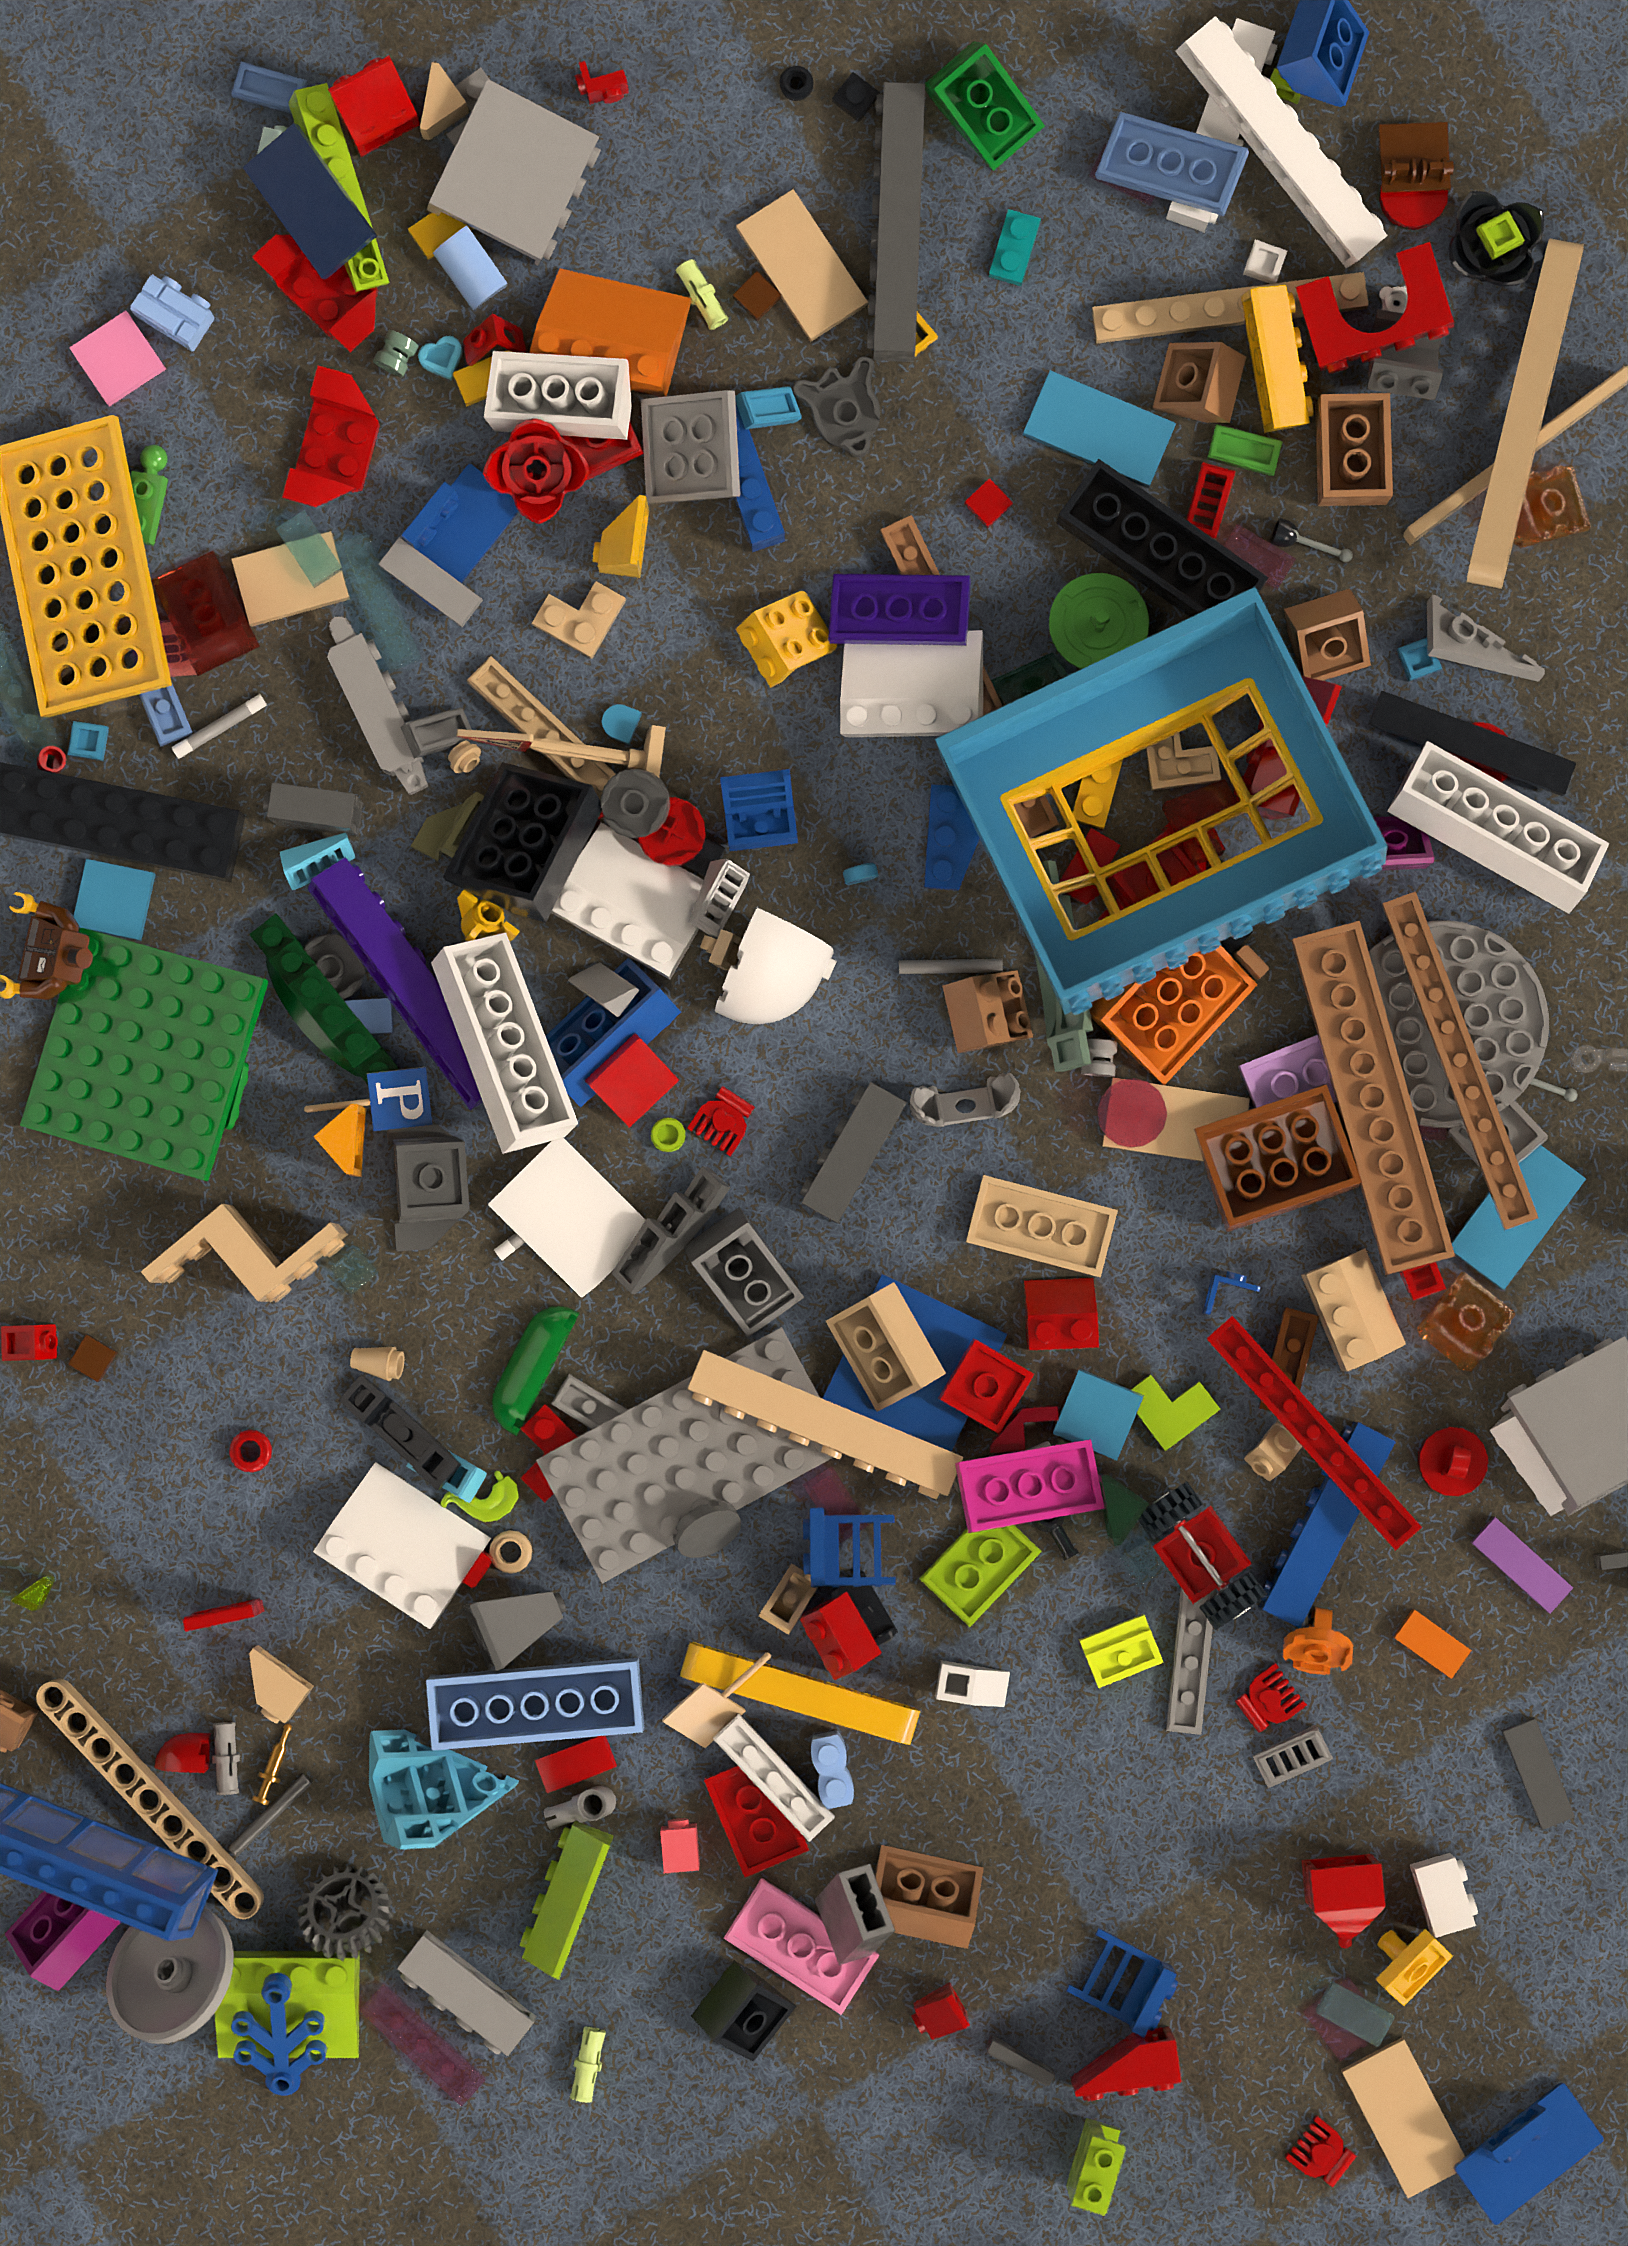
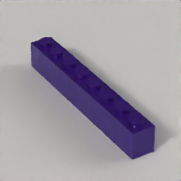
[308,857,483,1111]

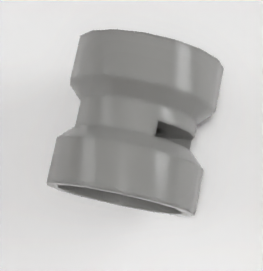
[1081,1039,1118,1077]

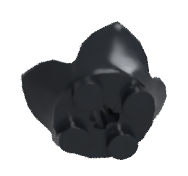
[1448,191,1544,287]

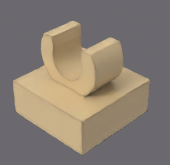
[700,929,742,972]

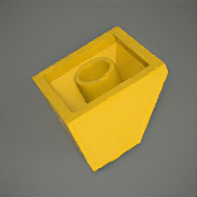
[593,495,649,578]

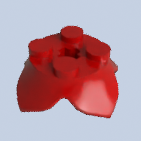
[483,418,590,524]

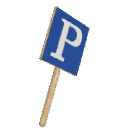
[304,1067,432,1131]

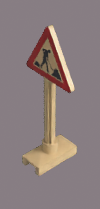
[456,725,666,778]

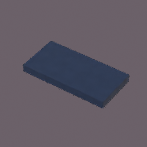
[243,123,377,279]

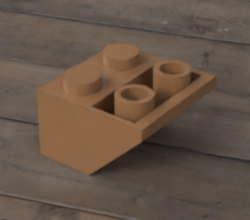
[942,970,1033,1053]

